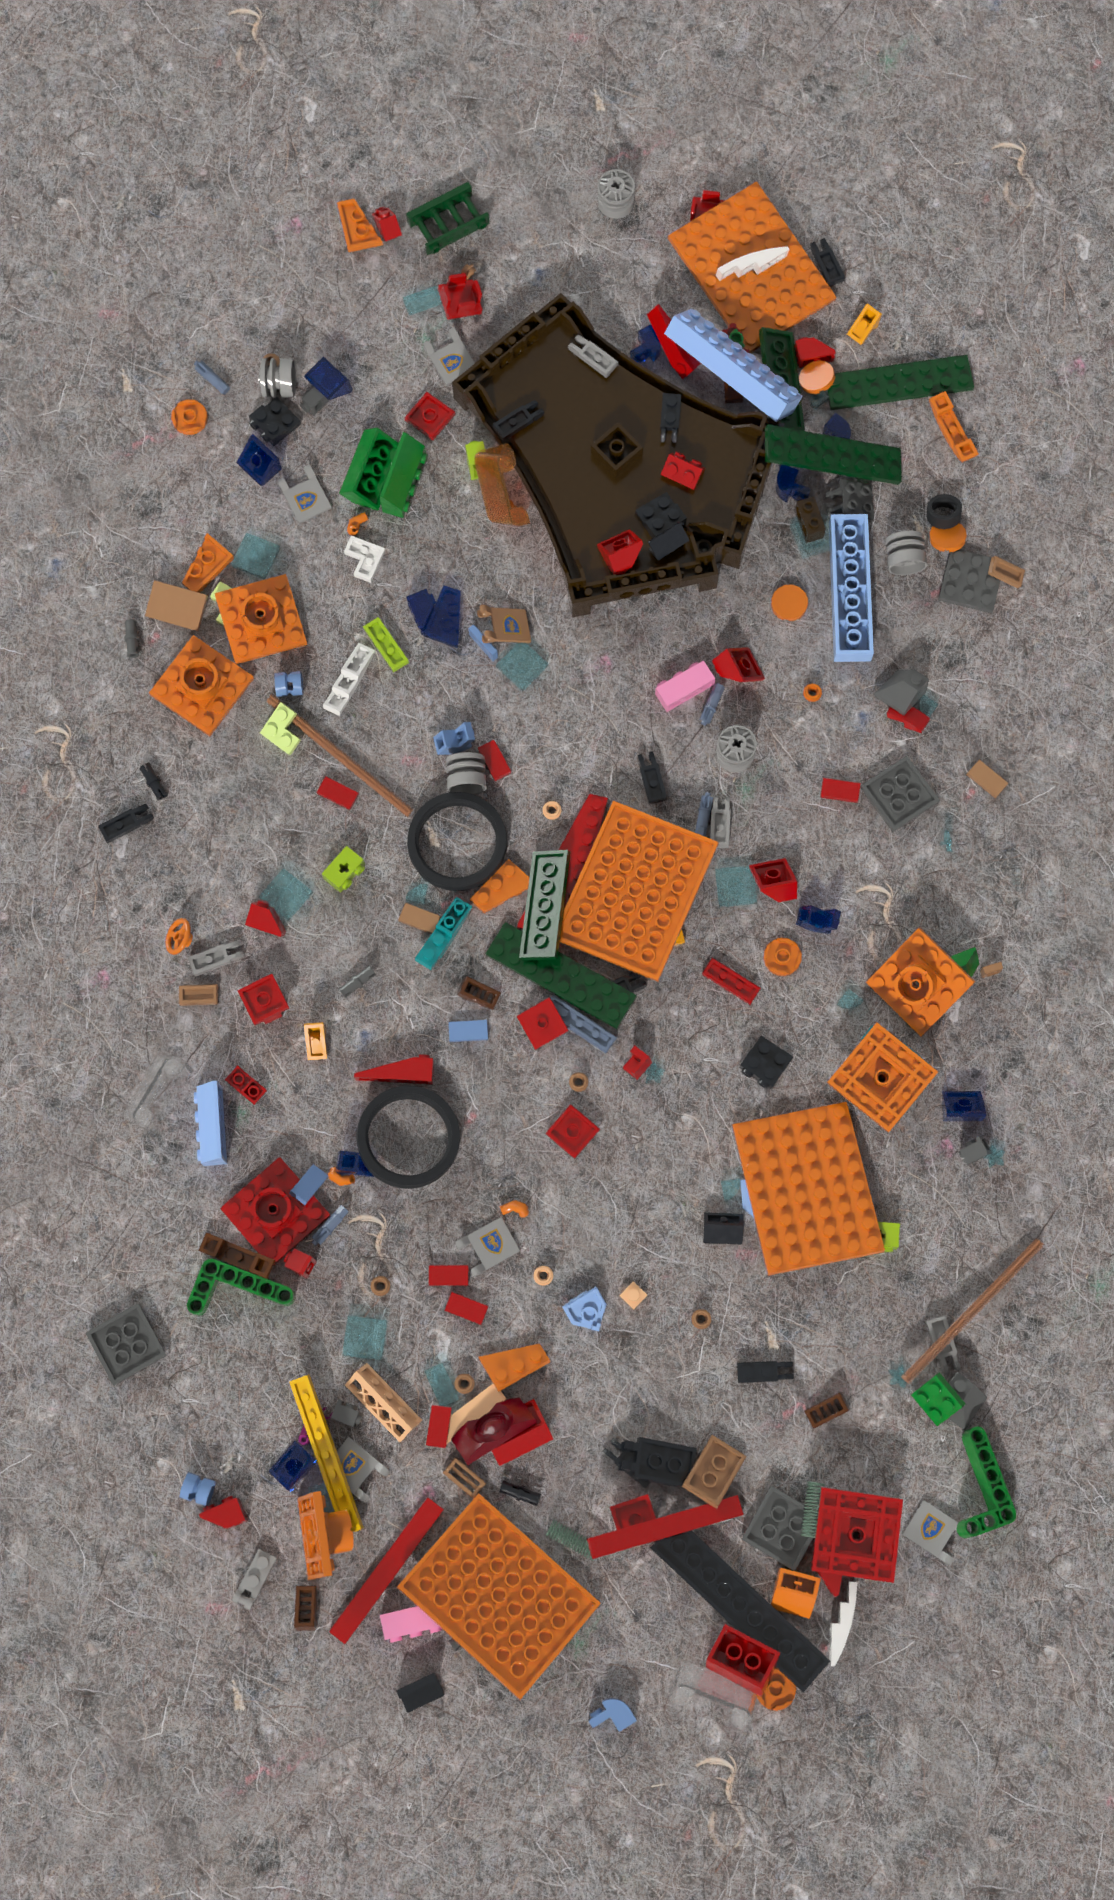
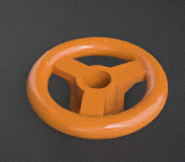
[165,918,193,955]

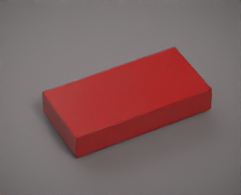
[478,740,511,781]
[317,776,359,810]
[820,778,861,803]
[429,1265,469,1286]
[444,1292,489,1325]
[426,1405,452,1448]

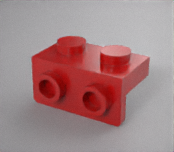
[660,452,705,490]

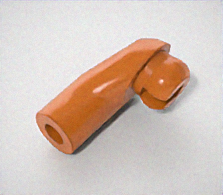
[347,512,368,536]
[328,1167,355,1186]
[499,1200,529,1218]

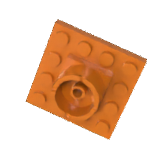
[214,574,307,665]
[149,635,254,736]
[866,927,976,1037]
[827,1022,938,1133]
[297,1491,353,1580]

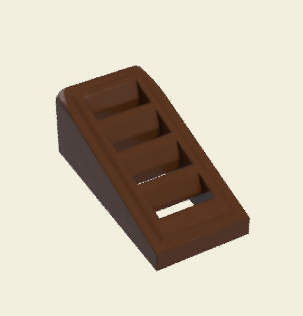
[457,976,501,1010]
[804,1392,850,1429]
[294,1586,317,1631]

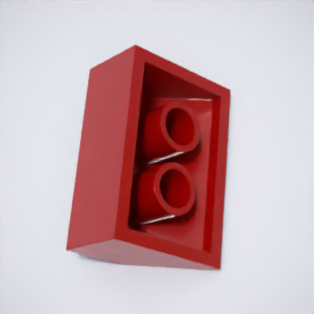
[492,1399,554,1466]
[706,1624,780,1697]

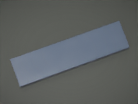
[551,995,617,1054]

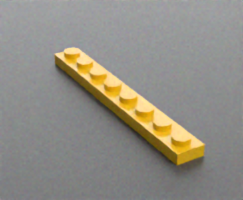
[289,1374,364,1532]

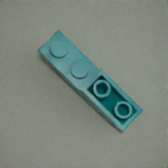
[415,897,472,970]

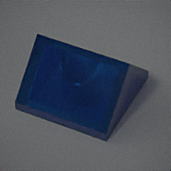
[304,356,353,400]
[236,434,282,486]
[942,1091,986,1121]
[268,1440,317,1492]

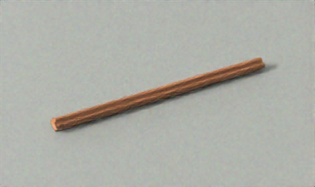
[267,694,413,817]
[901,1239,1044,1384]

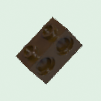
[794,497,826,543]

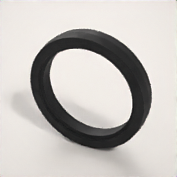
[407,792,508,891]
[356,1085,460,1189]

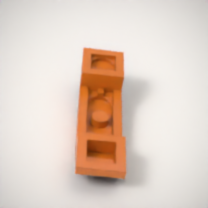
[929,391,979,463]

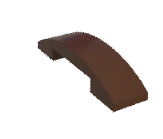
[198,1232,275,1279]

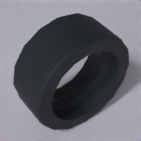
[926,494,962,529]

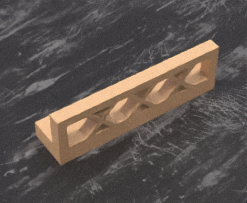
[345,1363,422,1442]

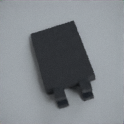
[618,1437,697,1488]

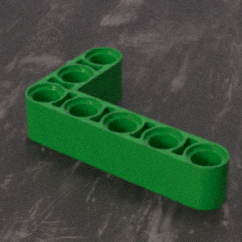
[187,1259,296,1316]
[956,1426,1016,1538]

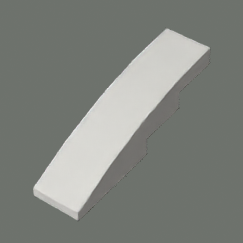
[716,246,789,281]
[323,643,375,716]
[829,1581,857,1666]

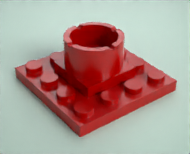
[220,1157,331,1266]
[811,1487,903,1583]

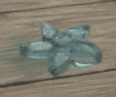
[940,830,953,852]
[644,1062,665,1084]
[984,1145,1005,1168]
[888,1364,906,1389]

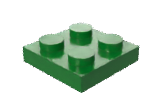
[911,1372,966,1426]

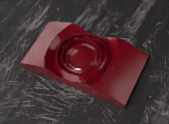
[451,1397,537,1465]

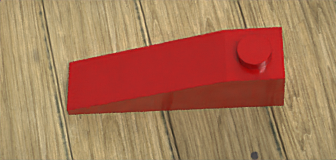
[646,304,702,380]
[354,1054,434,1085]

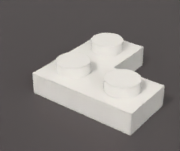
[344,536,385,583]

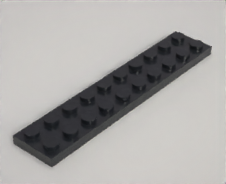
[650,1530,830,1692]

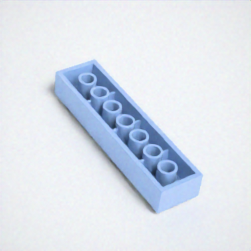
[664,309,803,422]
[829,514,874,662]

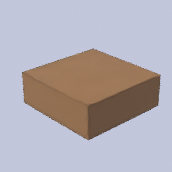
[980,962,1003,978]

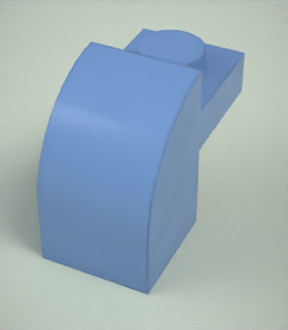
[433,722,475,755]
[588,1698,637,1732]

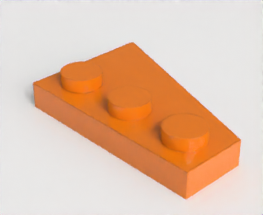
[337,199,383,253]
[182,533,234,593]
[470,859,529,913]
[478,1343,550,1392]

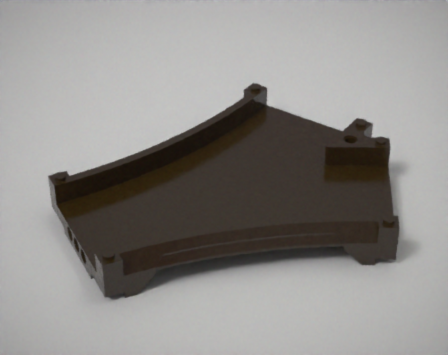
[452,293,785,618]

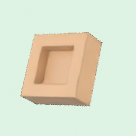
[619,1281,647,1310]

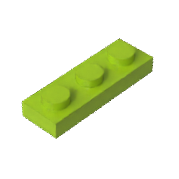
[363,617,409,673]

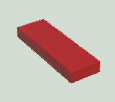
[702,957,761,1005]

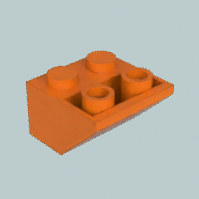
[770,1568,821,1619]

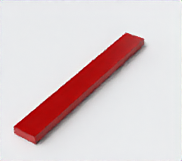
[587,1495,744,1559]
[329,1497,444,1644]

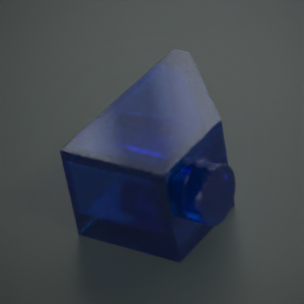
[406,589,436,635]

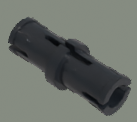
[139,763,168,800]
[499,1480,541,1506]

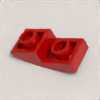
[887,707,930,733]
[225,1065,267,1105]

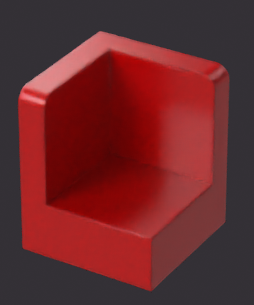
[623,1045,652,1080]

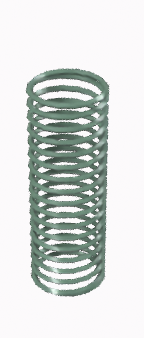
[801,1481,825,1538]
[546,1520,594,1561]

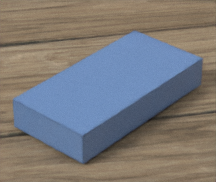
[468,625,498,661]
[449,1020,488,1042]
[289,1164,328,1205]

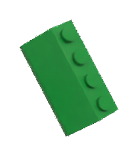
[339,427,399,510]
[380,432,428,518]

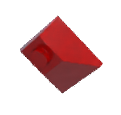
[597,529,643,575]
[712,647,765,682]
[749,858,797,902]

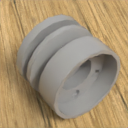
[597,169,635,219]
[259,358,296,397]
[885,530,927,575]
[716,725,757,773]
[446,752,487,794]

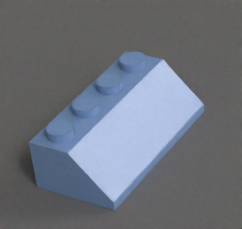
[194,1081,227,1166]

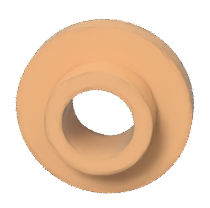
[543,801,561,820]
[534,1266,553,1286]

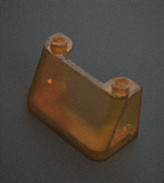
[474,444,530,526]

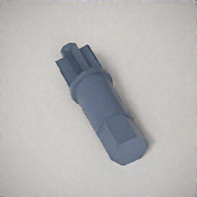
[194,360,230,394]
[699,683,725,726]
[695,792,713,837]
[312,1205,349,1246]

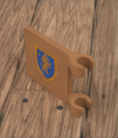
[477,605,531,643]

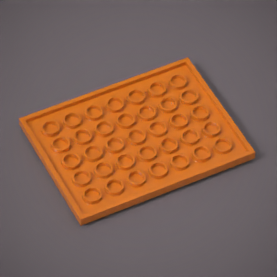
[668,181,837,353]
[560,801,719,982]
[732,1102,885,1276]
[397,1493,601,1700]

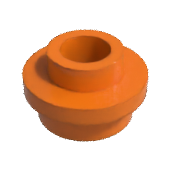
[803,683,822,702]

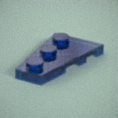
[423,585,461,649]

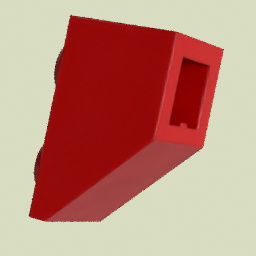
[372,207,402,241]
[199,1496,248,1529]

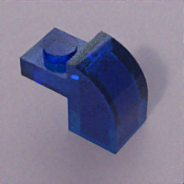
[630,324,662,363]
[822,412,851,439]
[775,465,811,502]
[796,905,841,934]
[336,1150,376,1178]

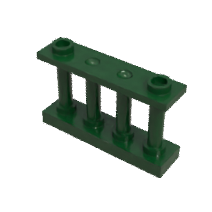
[406,182,490,256]

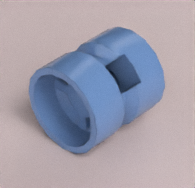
[274,671,304,697]
[179,1472,216,1506]

